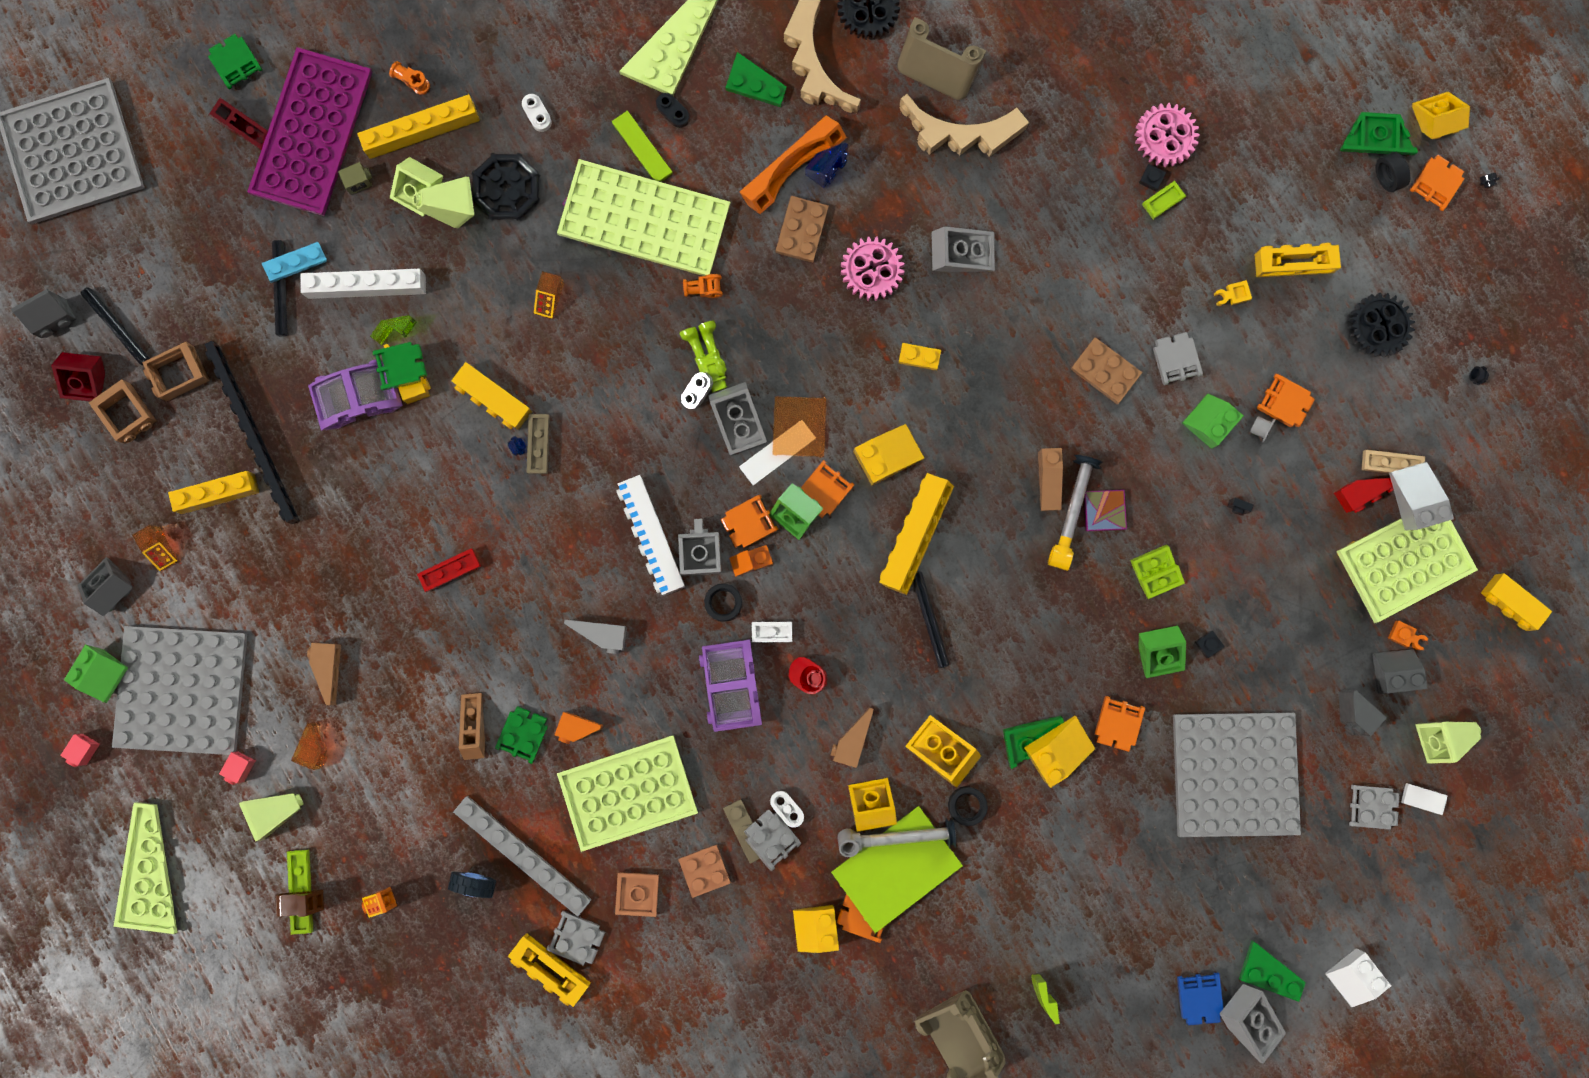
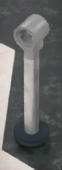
[837,818,956,857]

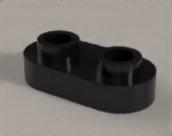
[656,93,690,128]

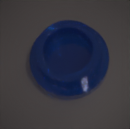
[508,436,526,456]

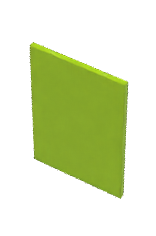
[831,806,963,933]

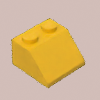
[1412,92,1470,139]
[848,778,897,832]
[793,905,839,953]

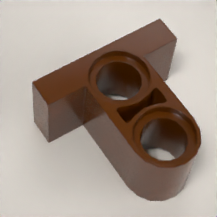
[275,889,324,917]

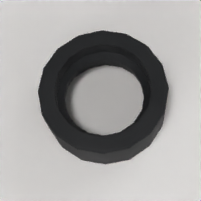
[1375,152,1411,192]
[704,583,742,622]
[948,786,988,826]

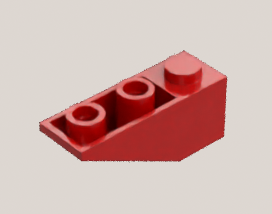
[1334,478,1394,513]

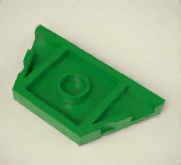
[1340,112,1418,156]

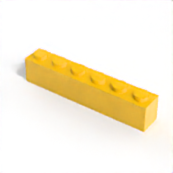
[357,94,480,159]
[879,473,954,595]

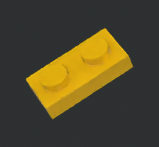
[899,343,941,371]

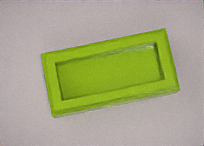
[1142,181,1186,220]

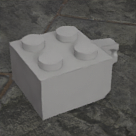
[678,519,722,576]

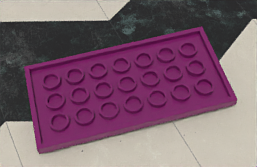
[247,47,373,216]

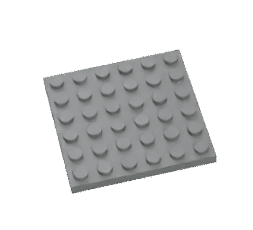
[0,78,145,224]
[112,626,248,755]
[1173,713,1301,837]

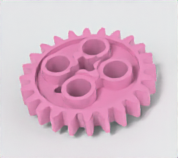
[1134,103,1200,167]
[841,237,904,301]

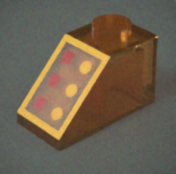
[534,271,564,319]
[132,525,178,571]

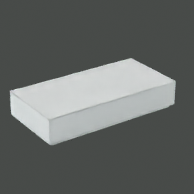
[1401,783,1447,815]

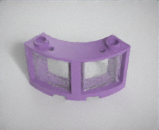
[308,359,403,431]
[699,640,762,732]

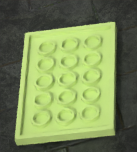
[1336,518,1478,623]
[557,735,698,852]

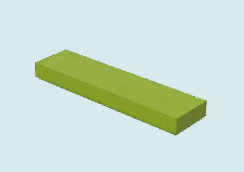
[612,111,673,182]
[287,849,313,935]

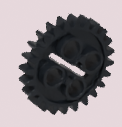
[837,0,900,40]
[1348,293,1415,357]

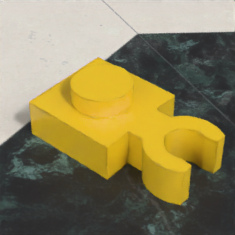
[1214,280,1252,306]

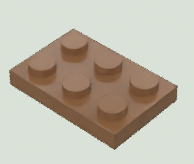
[776,196,829,263]
[1071,337,1142,405]

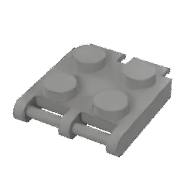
[1153,332,1203,385]
[1349,785,1399,830]
[744,810,801,871]
[546,910,605,966]

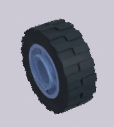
[448,872,496,898]

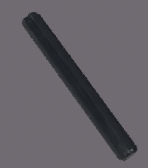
[272,240,288,337]
[81,287,150,365]
[913,571,949,668]

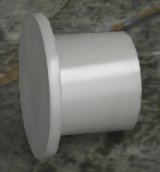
[1250,416,1276,443]

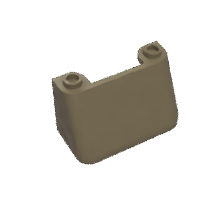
[897,17,986,100]
[914,990,1005,1078]

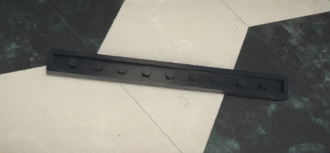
[205,341,300,524]

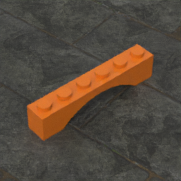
[740,115,847,214]

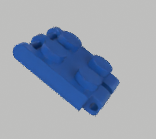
[1177,972,1223,1026]

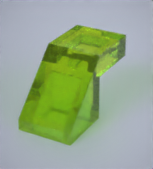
[370,315,417,345]

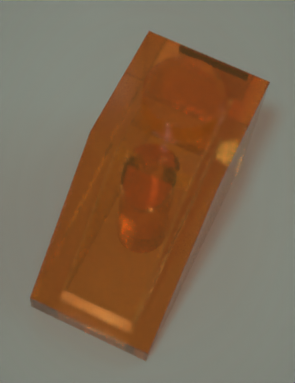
[291,722,328,770]

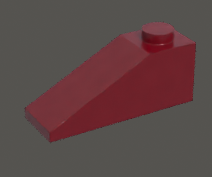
[208,98,268,150]

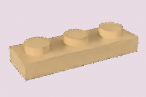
[1361,450,1425,473]

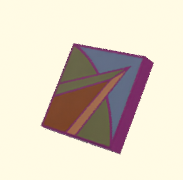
[1084,490,1127,532]

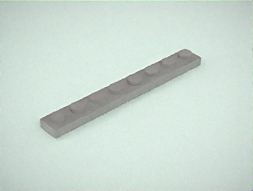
[453,796,592,917]

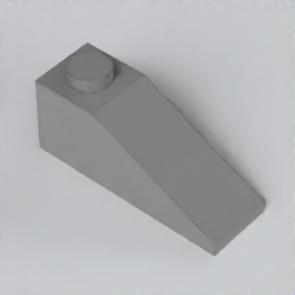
[564,620,627,654]

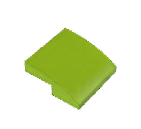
[1130,545,1185,599]
[1031,974,1060,1024]

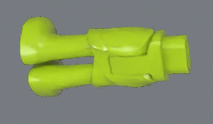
[679,320,727,393]

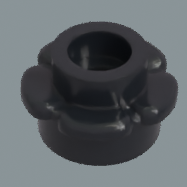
[1479,172,1500,188]
[1469,366,1489,385]

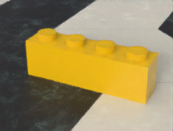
[451,362,533,430]
[168,471,260,514]

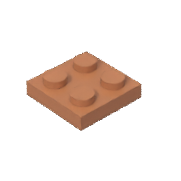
[678,844,731,898]
[615,872,659,917]

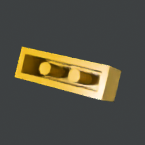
[1481,573,1552,631]

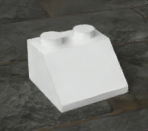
[1325,948,1391,1007]

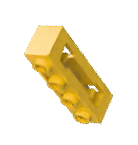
[1254,243,1341,277]
[508,933,591,1007]

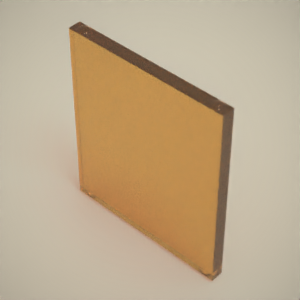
[773,396,826,458]

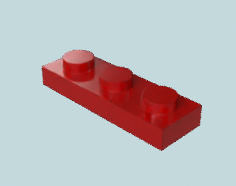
[417,548,481,593]

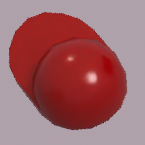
[789,657,828,694]

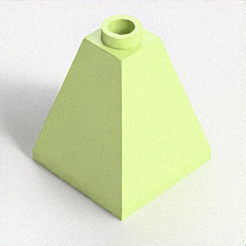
[413,177,474,228]
[1415,722,1481,763]
[239,793,304,841]

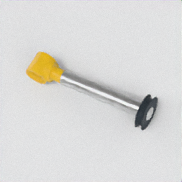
[1048,455,1103,571]

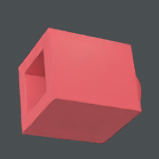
[60,734,100,767]
[219,751,256,785]

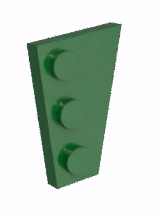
[725,52,787,107]
[1003,716,1064,769]
[1239,940,1306,1002]

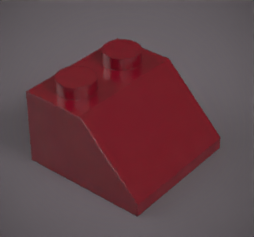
[51,352,105,401]

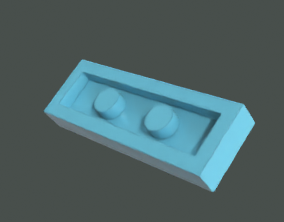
[262,242,327,283]

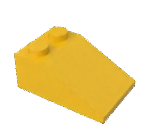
[853,424,924,486]
[905,715,981,788]
[1024,716,1095,788]

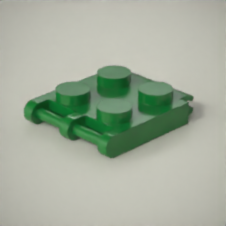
[208,34,263,90]
[372,342,427,391]
[495,706,549,764]

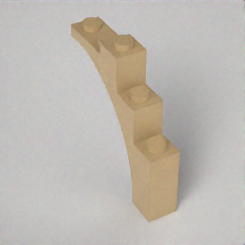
[784,0,861,113]
[900,94,1029,157]

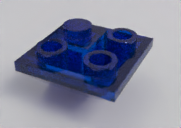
[805,142,849,188]

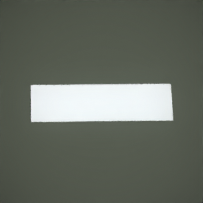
[739,420,816,485]

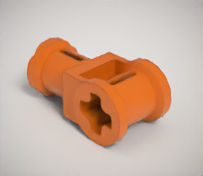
[389,61,430,95]
[683,274,723,298]

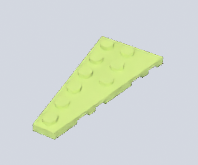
[619,0,718,96]
[113,802,178,934]

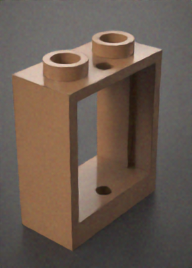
[142,342,210,401]
[89,379,157,444]

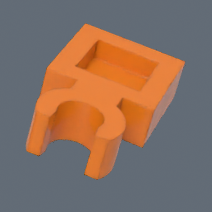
[1388,620,1428,650]

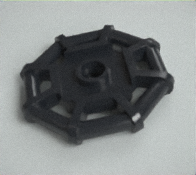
[471,153,541,221]

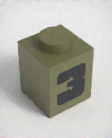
[338,162,373,195]

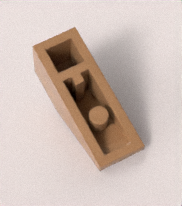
[1038,448,1063,511]
[307,643,341,705]
[459,693,485,760]
[830,708,874,768]

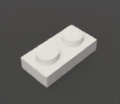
[752,622,792,642]

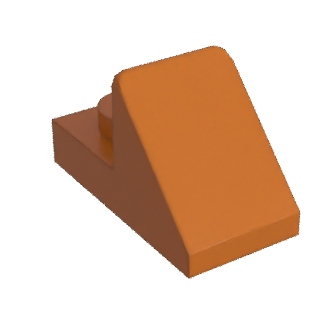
[729,545,773,577]

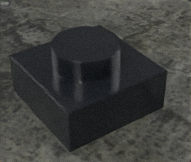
[1139,164,1166,191]
[1227,497,1254,515]
[1195,630,1224,658]

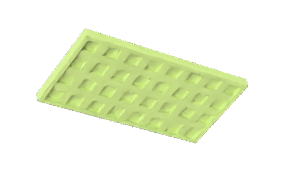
[557,159,730,276]

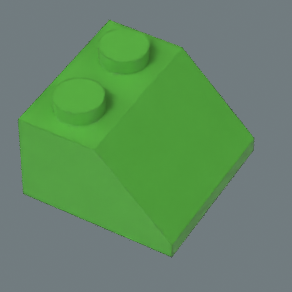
[1182,394,1244,449]
[769,483,823,540]
[1139,626,1186,678]
[64,644,128,703]

